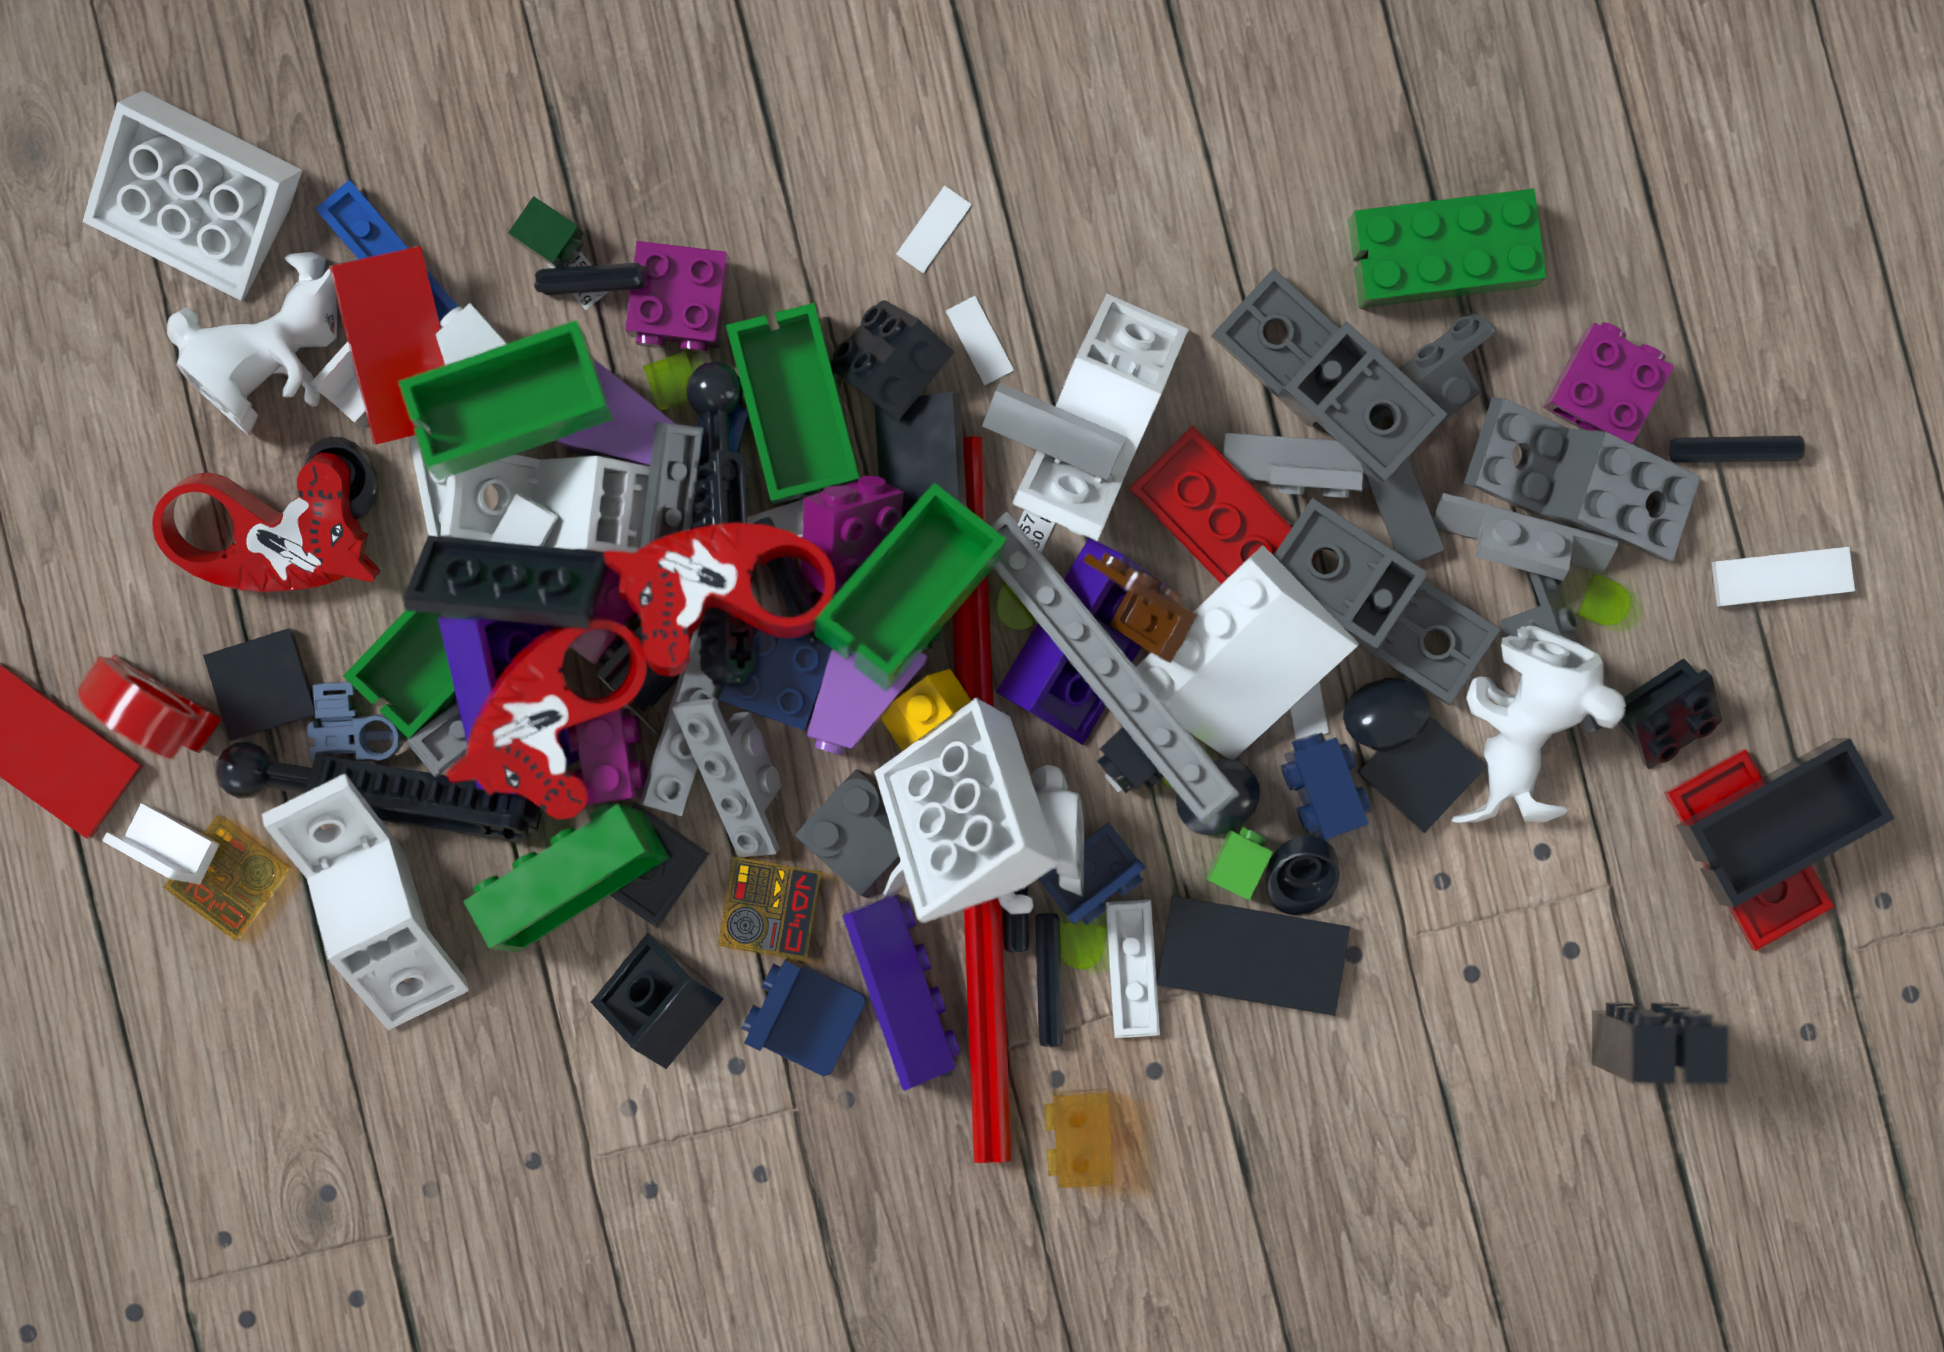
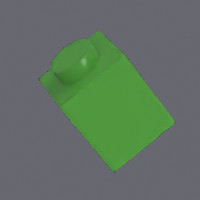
[1205,827,1273,900]

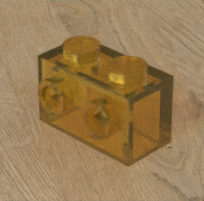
[1044,1089,1113,1188]

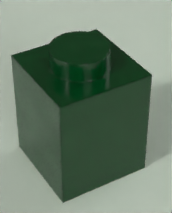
[508,196,584,268]

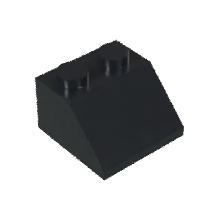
[591,933,724,1069]

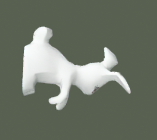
[167,252,337,437]
[1451,625,1625,823]
[883,765,1084,914]

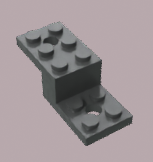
[1211,268,1447,483]
[1464,397,1701,561]
[1274,498,1501,706]

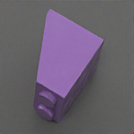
[557,358,675,467]
[807,649,928,756]

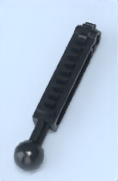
[686,362,756,687]
[215,742,542,843]

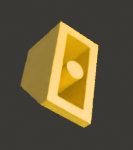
[881,669,971,751]

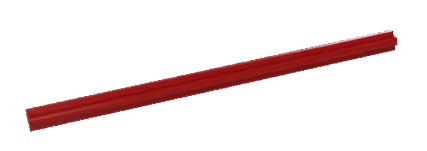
[952,436,1012,1163]

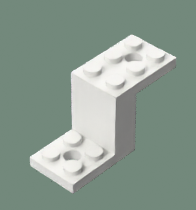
[1012,294,1188,540]
[440,454,695,553]
[261,774,469,1030]

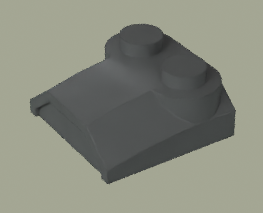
[795,769,899,896]

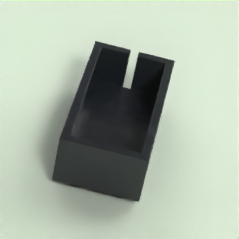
[1676,738,1895,907]
[1592,1002,1728,1084]

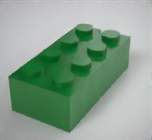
[1348,188,1546,309]
[726,303,860,506]
[398,320,614,481]
[815,483,1007,692]
[343,611,457,739]
[463,803,670,952]

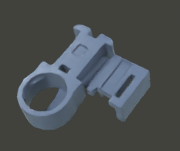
[307,681,405,761]

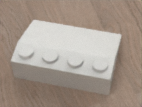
[82,91,302,301]
[1136,545,1359,760]
[875,698,1059,922]

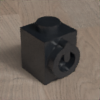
[1097,727,1164,793]

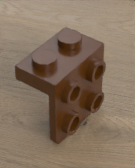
[1083,552,1198,663]

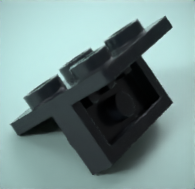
[1618,658,1722,769]

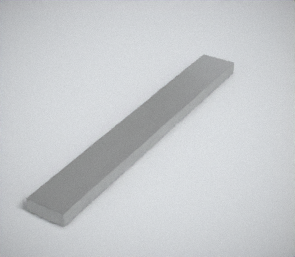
[990,512,1239,824]

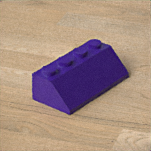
[996,538,1168,745]
[438,614,579,794]
[842,894,961,1091]

